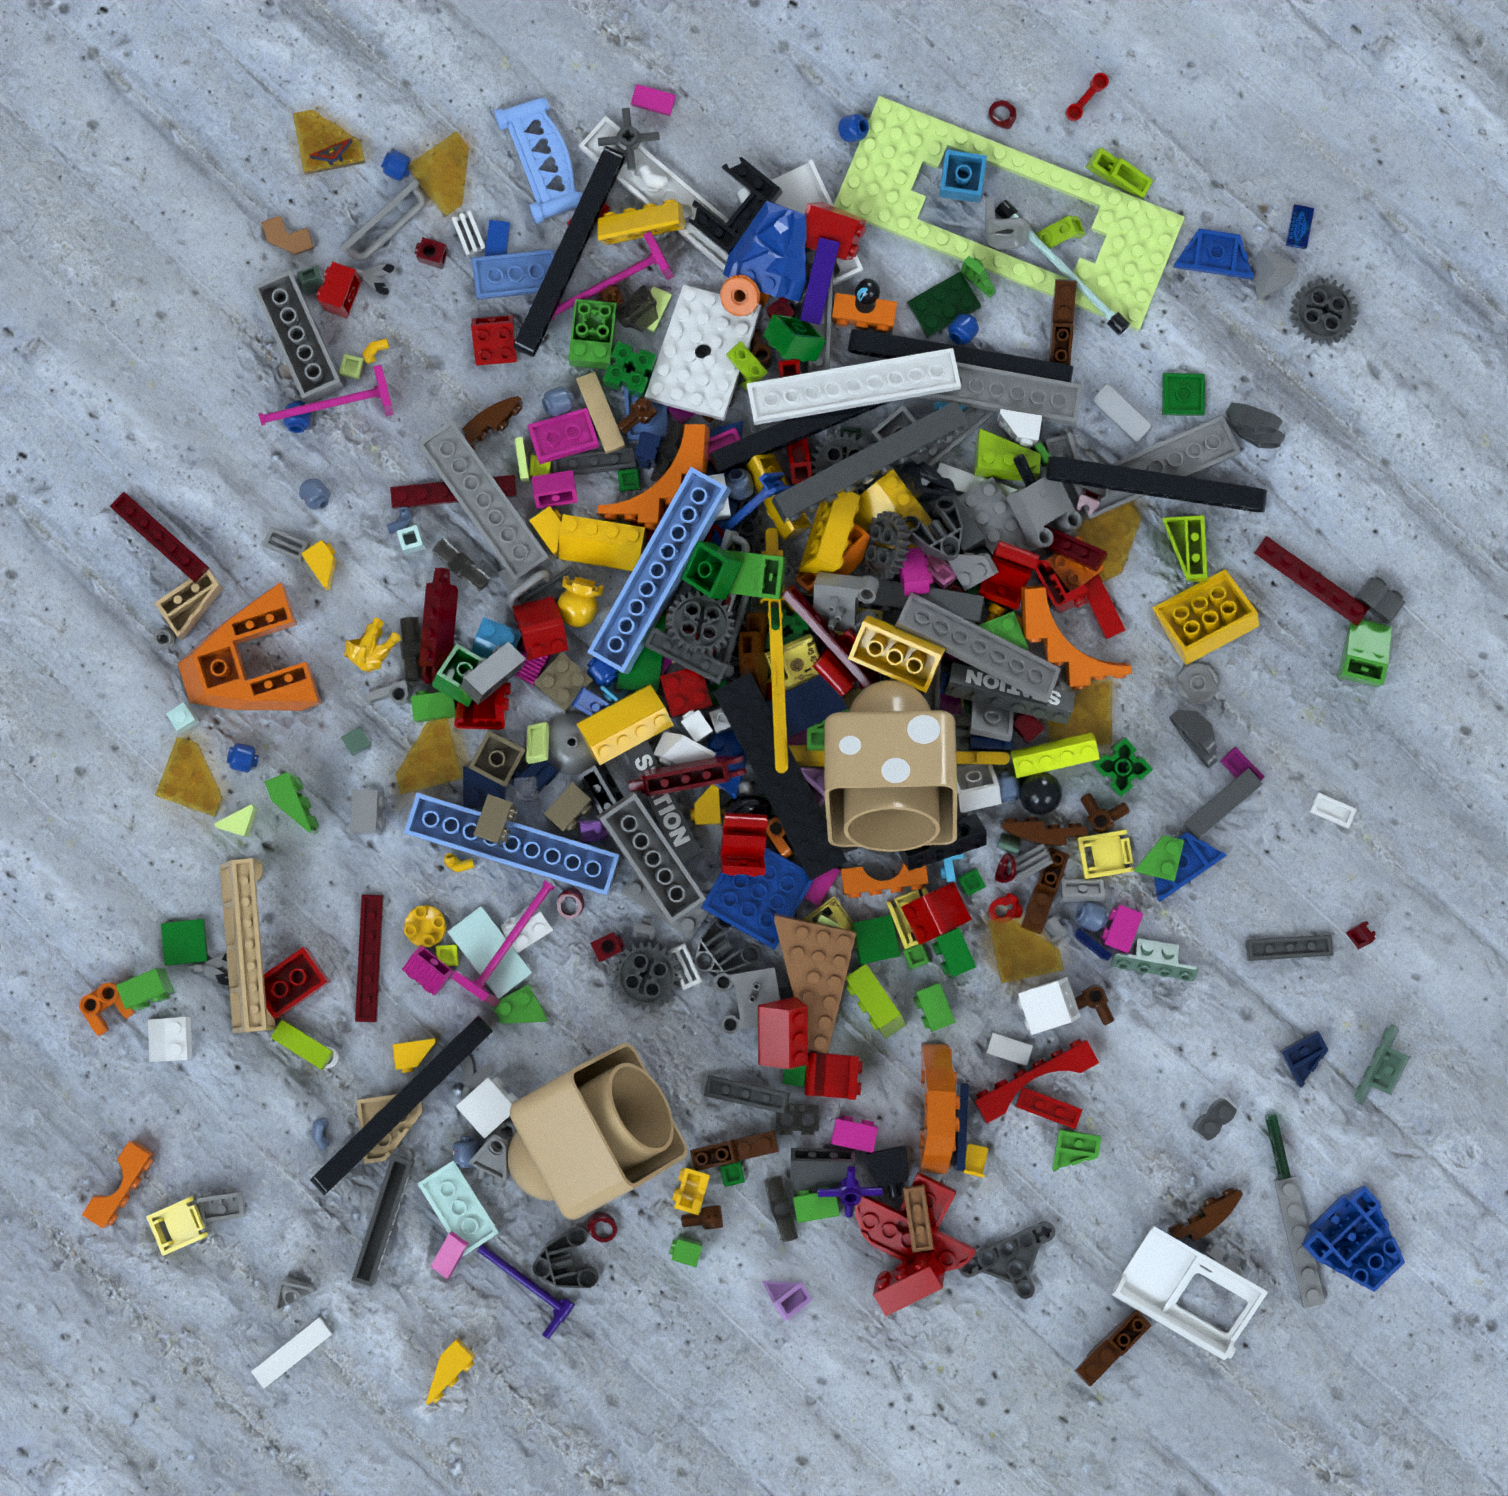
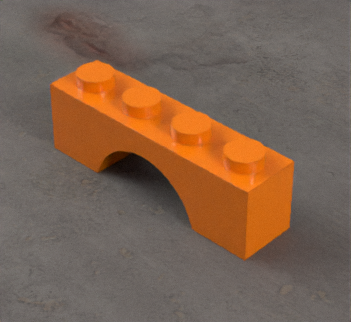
[840,862,929,898]
[82,1140,155,1229]

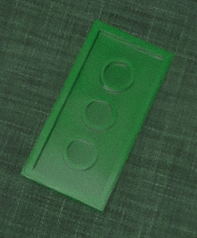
[617,610,667,694]

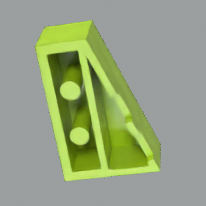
[974,429,1041,481]
[1162,515,1208,583]
[845,964,906,1039]

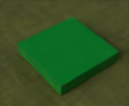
[1162,373,1205,416]
[850,915,900,965]
[161,919,208,966]

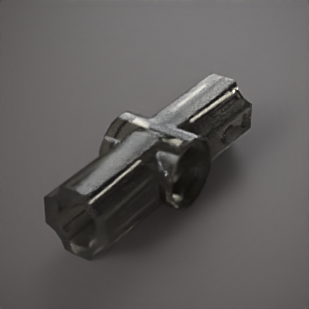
[650,421,685,482]
[432,538,491,592]
[400,617,423,682]
[763,1175,799,1243]

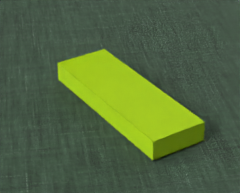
[270,1019,334,1070]

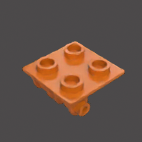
[1046,536,1104,591]

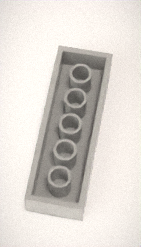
[252,270,344,404]
[597,792,706,923]

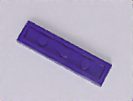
[800,237,840,325]

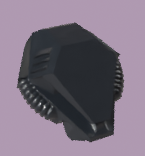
[902,461,956,502]
[720,793,771,830]

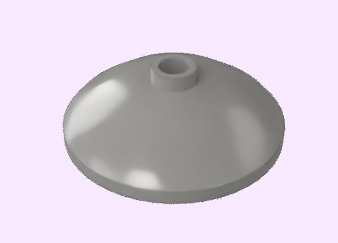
[547,712,597,775]

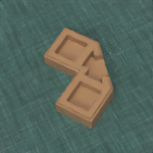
[261,216,314,255]

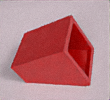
[804,202,866,260]

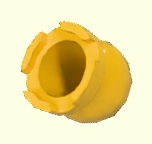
[557,576,604,628]

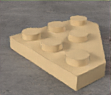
[356,1094,423,1164]

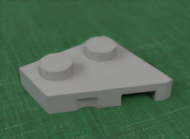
[948,552,999,591]

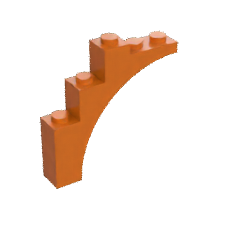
[598,424,710,530]
[1021,585,1132,690]

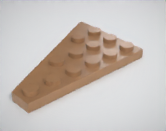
[774,914,856,1054]

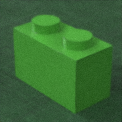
[411,689,456,723]
[913,983,956,1032]
[793,1186,840,1223]
[669,1235,703,1267]

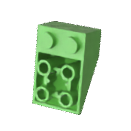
[568,299,617,370]
[725,550,787,599]
[1337,619,1392,688]
[264,772,319,835]

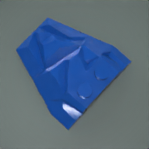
[723,201,807,302]
[1302,1185,1405,1292]

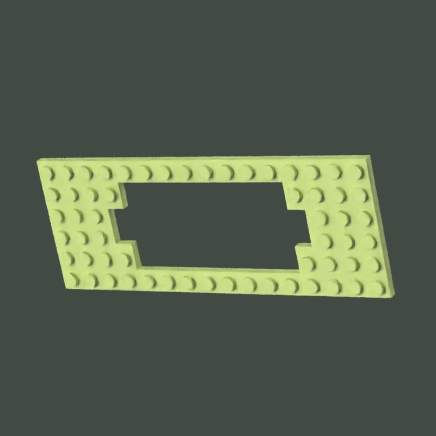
[834,96,1185,331]

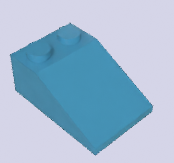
[471,617,523,658]

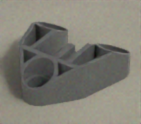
[1225,402,1285,449]
[903,496,963,561]
[1169,710,1218,768]
[695,917,760,973]
[532,1225,599,1288]

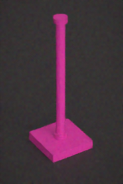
[552,231,675,320]
[258,365,394,426]
[451,880,555,1007]

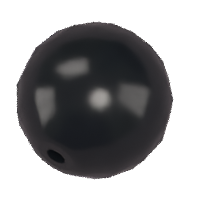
[1019,772,1062,815]

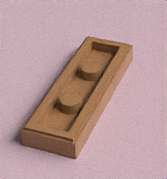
[903,1184,934,1253]

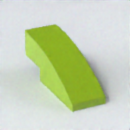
[1085,147,1153,198]

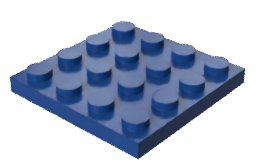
[701,847,814,950]

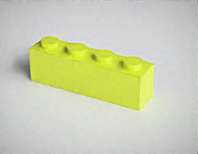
[1010,733,1100,778]

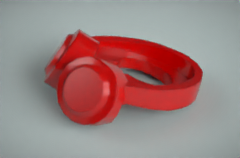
[988,893,1023,923]

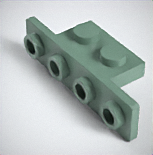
[1111,938,1198,981]
[1354,1024,1410,1105]

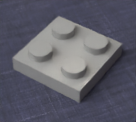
[969,701,1014,742]

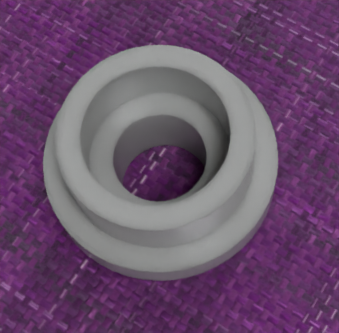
[153,628,175,649]

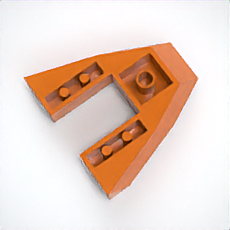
[178,582,322,711]
[919,1044,960,1174]

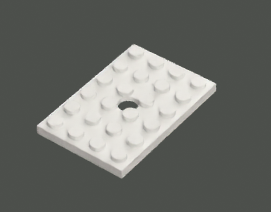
[644,285,762,421]

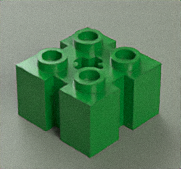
[603,341,657,398]
[765,608,809,652]
[1091,737,1153,797]

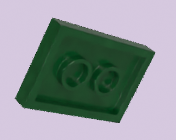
[907,271,982,338]

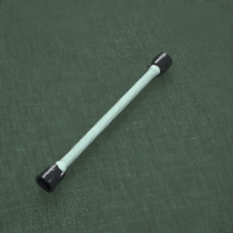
[995,200,1130,336]

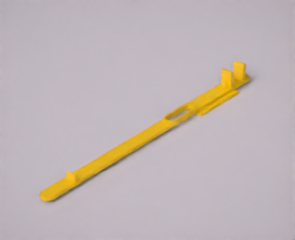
[762,527,788,773]
[788,745,1010,767]

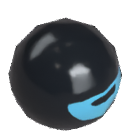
[854,278,880,304]

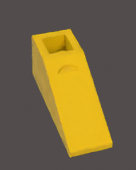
[426,1337,476,1405]

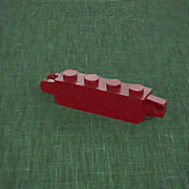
[419,568,458,684]
[628,755,747,796]

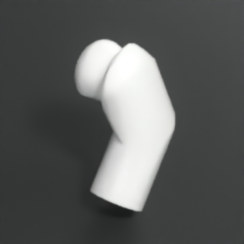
[639,165,668,189]

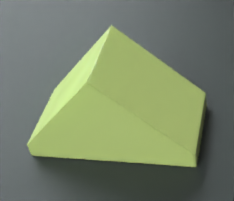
[214,804,257,837]

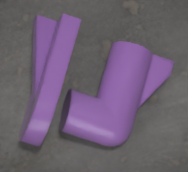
[579,820,609,844]

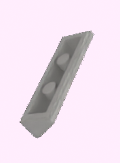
[1091,383,1152,443]

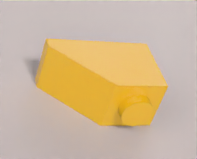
[529,506,562,557]
[301,540,337,591]
[690,785,721,826]
[392,1038,438,1073]

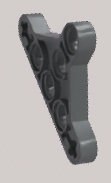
[958,1221,1056,1299]

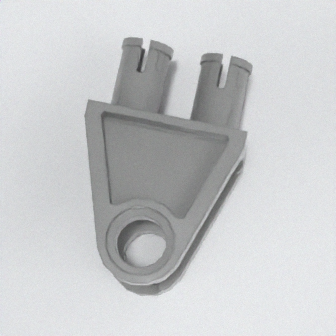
[469,1119,517,1188]

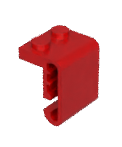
[978,540,1040,610]
[1035,560,1090,613]
[512,596,569,660]
[812,628,858,697]
[454,682,511,730]
[720,813,768,877]
[901,882,972,945]
[804,1052,863,1100]

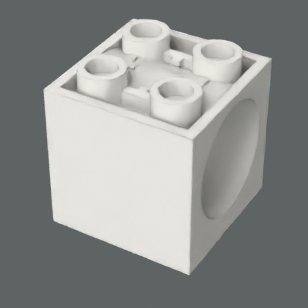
[1017,977,1081,1035]
[456,1076,518,1139]

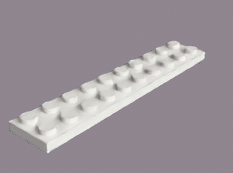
[579,116,729,271]
[747,348,961,425]

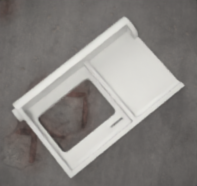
[737,159,864,307]
[1111,1226,1268,1360]

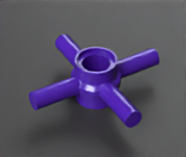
[818,1166,883,1218]

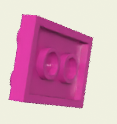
[527,408,599,465]

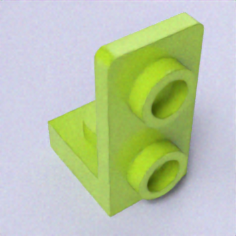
[1035,215,1086,249]
[726,341,768,390]

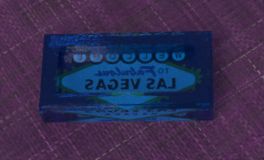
[1285,204,1314,250]
[1072,928,1112,961]

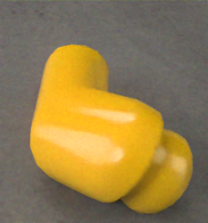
[362,338,389,363]
[444,853,475,872]

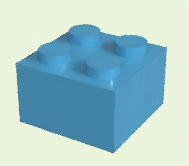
[939,150,987,203]

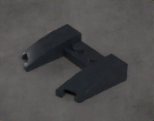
[689,157,783,255]

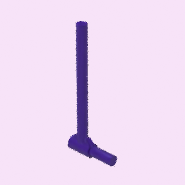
[477,1245,575,1339]

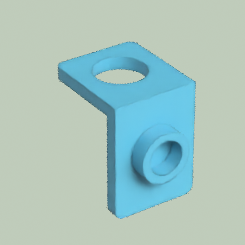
[600,674,629,703]

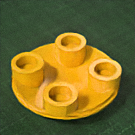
[404,905,446,948]

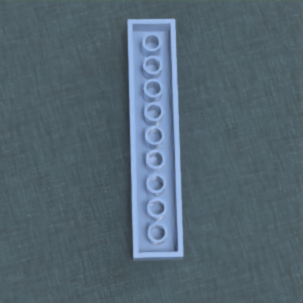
[587,467,732,674]
[404,793,621,896]

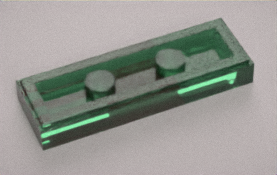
[1265,1113,1291,1179]

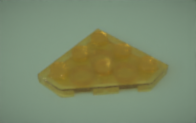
[293,109,366,175]
[407,131,469,218]
[1076,501,1141,582]
[1048,681,1112,745]
[396,718,463,795]
[155,736,223,817]
[988,917,1064,983]

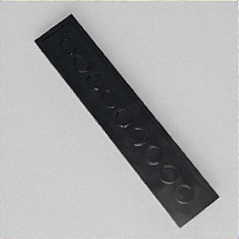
[713,672,848,881]

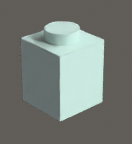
[397,525,426,555]
[166,702,200,734]

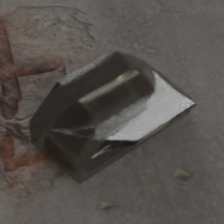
[616,285,658,332]

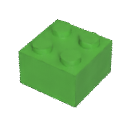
[116,968,174,1011]

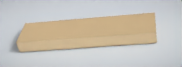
[576,372,625,454]

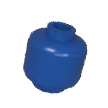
[838,114,869,143]
[380,150,413,181]
[948,314,979,345]
[283,400,312,433]
[587,657,618,687]
[226,743,259,773]

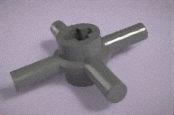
[597,108,660,170]

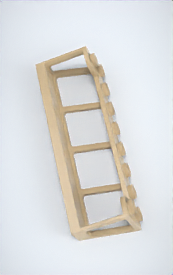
[220,858,276,1034]

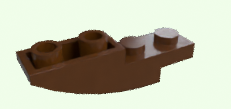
[1049,279,1077,365]
[461,396,523,451]
[739,612,769,699]
[1000,817,1087,846]
[1021,847,1070,935]
[690,1130,779,1171]
[1167,1187,1243,1242]
[1074,1310,1152,1387]

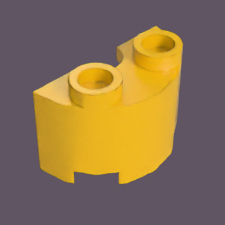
[672,1167,710,1215]

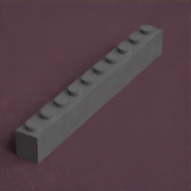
[772,401,968,523]

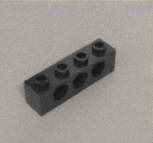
[578,763,624,813]
[899,814,987,871]

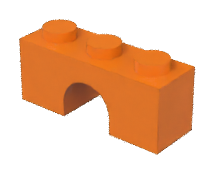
[832,293,897,333]

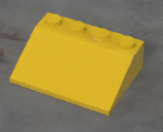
[853,470,937,575]
[1152,569,1259,665]

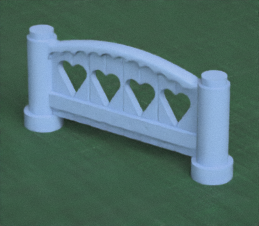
[493,97,583,224]

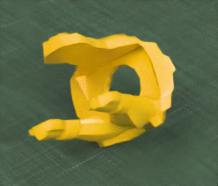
[344,617,401,673]

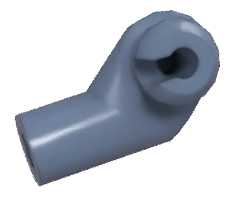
[387,507,413,534]
[311,1117,330,1150]

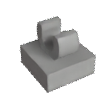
[633,915,656,942]
[1042,916,1068,944]

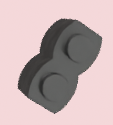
[1354,577,1406,624]
[1192,1098,1237,1141]

